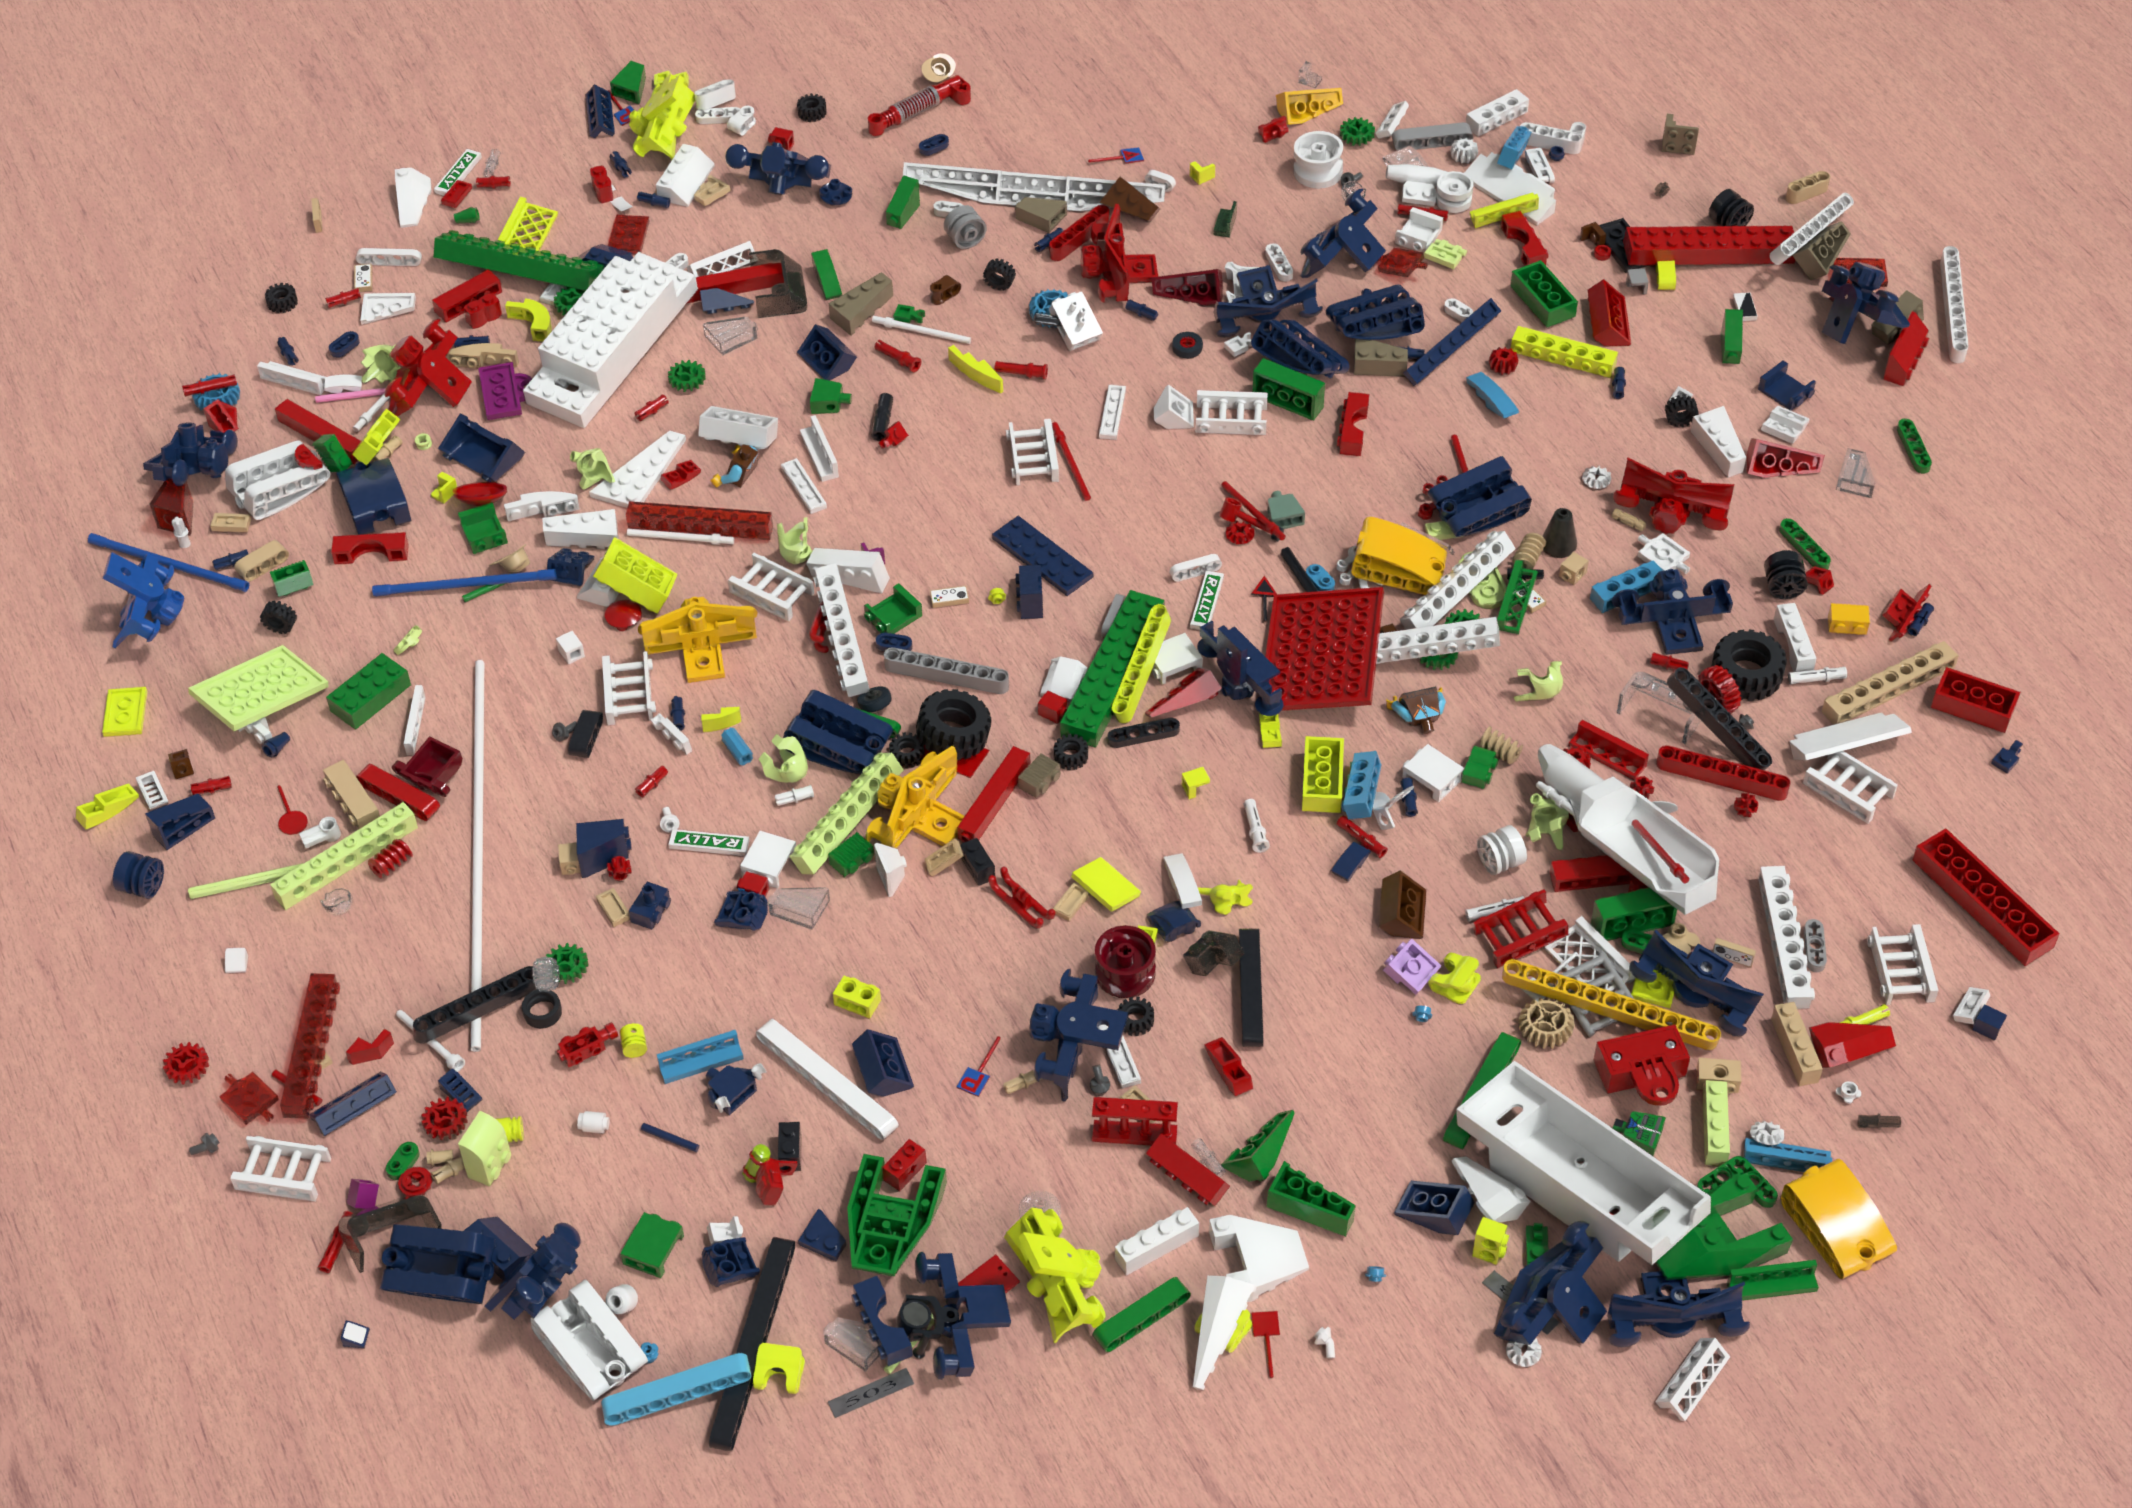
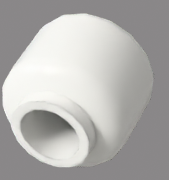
[606,1284,638,1315]

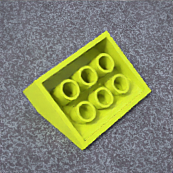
[593,537,678,614]

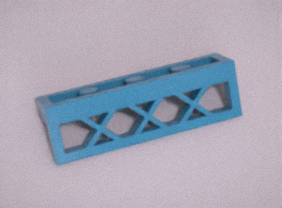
[656,1030,744,1084]
[1743,1138,1832,1172]

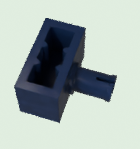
[629,881,671,930]

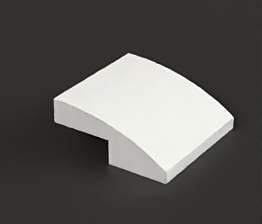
[1761,406,1810,444]

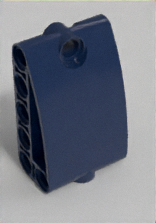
[1326,284,1425,340]
[1251,320,1349,378]
[1428,456,1532,537]
[336,458,412,535]
[783,690,893,774]
[380,1224,496,1304]

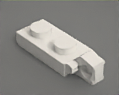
[651,713,692,755]

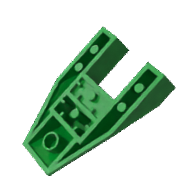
[847,1154,947,1276]
[1655,1173,1793,1280]

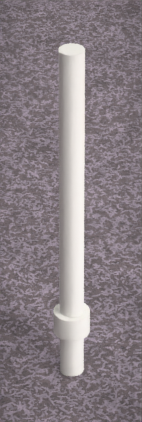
[872,316,971,344]
[353,394,390,432]
[627,528,735,545]

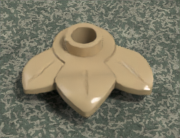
[1663,923,1700,957]

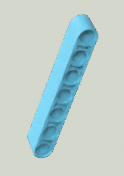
[601,1353,751,1426]

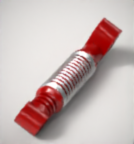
[868,75,971,136]

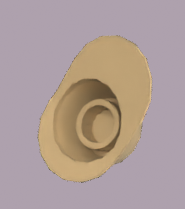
[921,54,955,83]
[488,544,530,573]

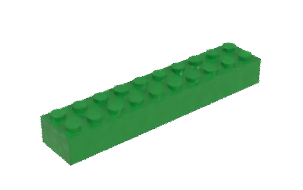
[433,230,604,291]
[1060,590,1165,748]

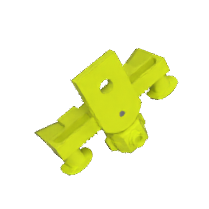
[629,74,695,160]
[1004,1207,1105,1343]

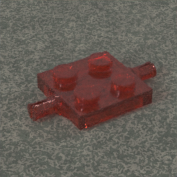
[1378,247,1428,277]
[219,1071,279,1125]

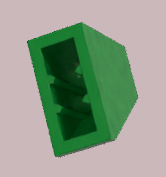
[610,61,646,104]
[886,175,920,229]
[1720,309,1743,364]

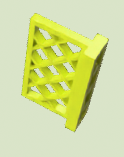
[498,196,558,251]

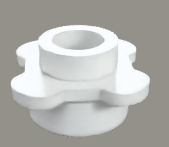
[1836,1081,1861,1104]

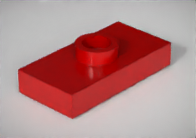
[441,180,472,208]

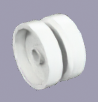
[1436,171,1474,213]

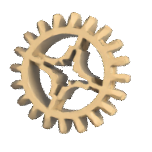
[1518,997,1575,1049]

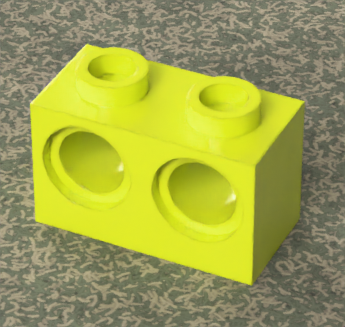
[833,975,881,1019]
[1472,1217,1509,1265]

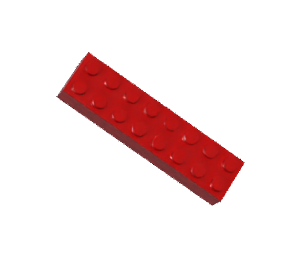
[1912,828,2060,966]

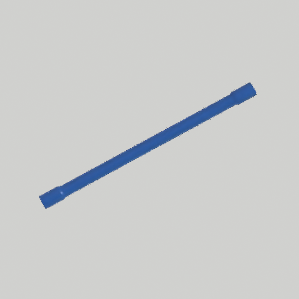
[88,533,250,592]
[372,569,557,596]

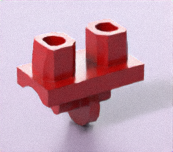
[1258,116,1289,143]

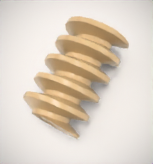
[1512,533,1546,569]
[1480,726,1523,764]

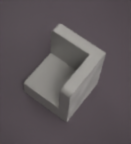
[1626,268,1649,294]

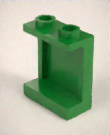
[458,502,508,554]
[864,583,923,634]
[620,1212,684,1278]

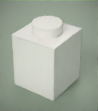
[556,631,585,665]

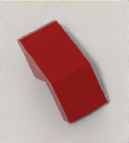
[346,1029,394,1065]

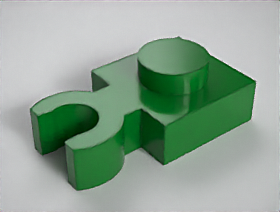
[893,304,925,323]

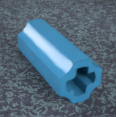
[721,727,753,765]

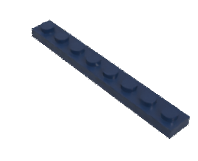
[1403,298,1501,386]

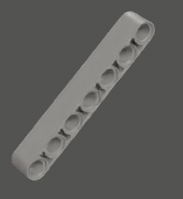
[884,648,1009,694]

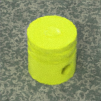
[619,1023,647,1058]
[496,1116,524,1143]

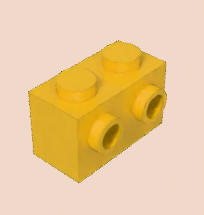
[1828,603,1870,635]

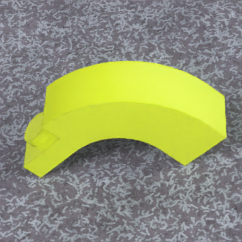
[505,298,552,342]

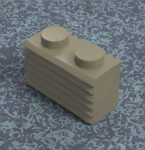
[1018,753,1061,798]

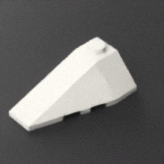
[395,168,432,228]
[1452,1156,1531,1223]

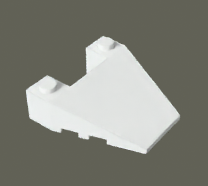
[1209,1215,1309,1303]

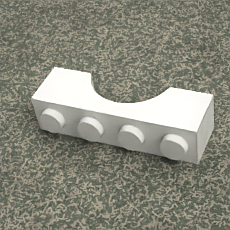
[1773,603,1817,672]

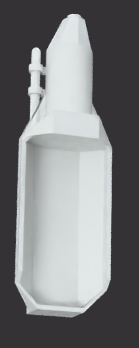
[1536,744,1719,915]

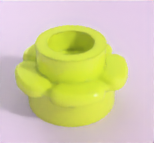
[988,588,1006,604]

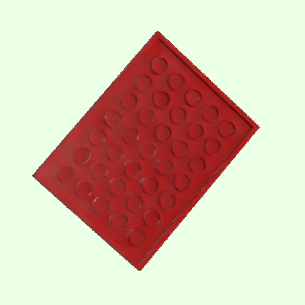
[1265,587,1384,711]

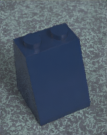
[576,819,632,878]

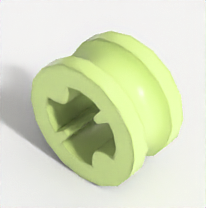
[415,433,432,450]

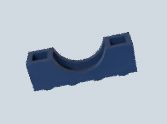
[851,1276,913,1366]

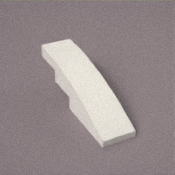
[1163,853,1202,909]

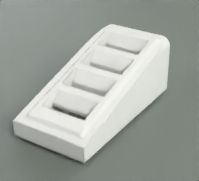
[136,771,169,811]

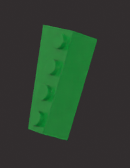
[1266,1161,1356,1237]

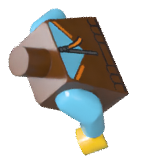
[710,444,759,488]
[1386,686,1446,734]

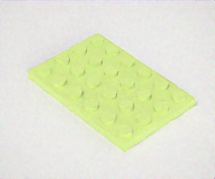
[188,645,328,731]

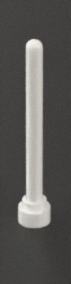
[396,1010,465,1072]

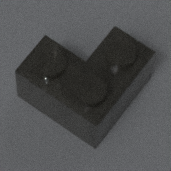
[1183,930,1245,976]

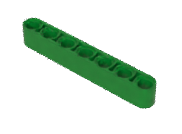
[1443,1032,1522,1150]

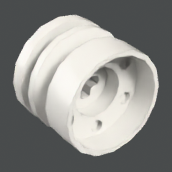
[1477,825,1527,875]

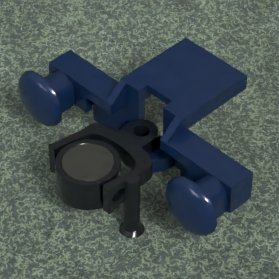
[896,1252,1011,1380]

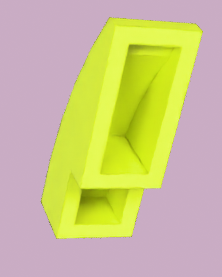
[76,783,139,830]

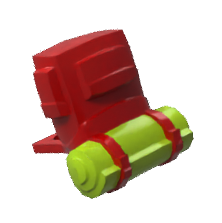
[742,1144,798,1205]

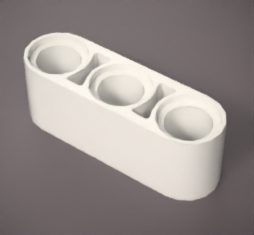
[695,79,736,110]

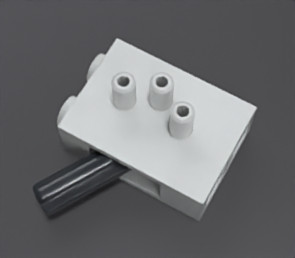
[1034,292,1103,351]

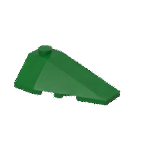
[1221,1110,1295,1182]

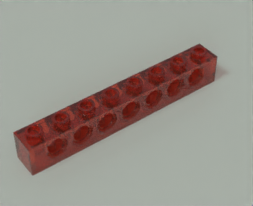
[626,501,773,540]
[280,973,340,1119]

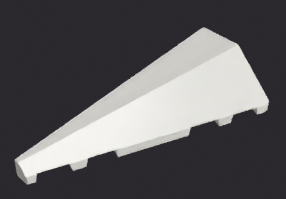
[1193,1275,1257,1390]

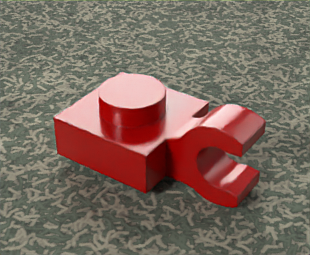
[879,421,909,449]

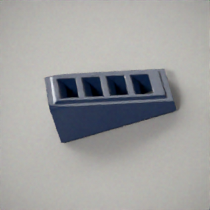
[438,1068,483,1112]

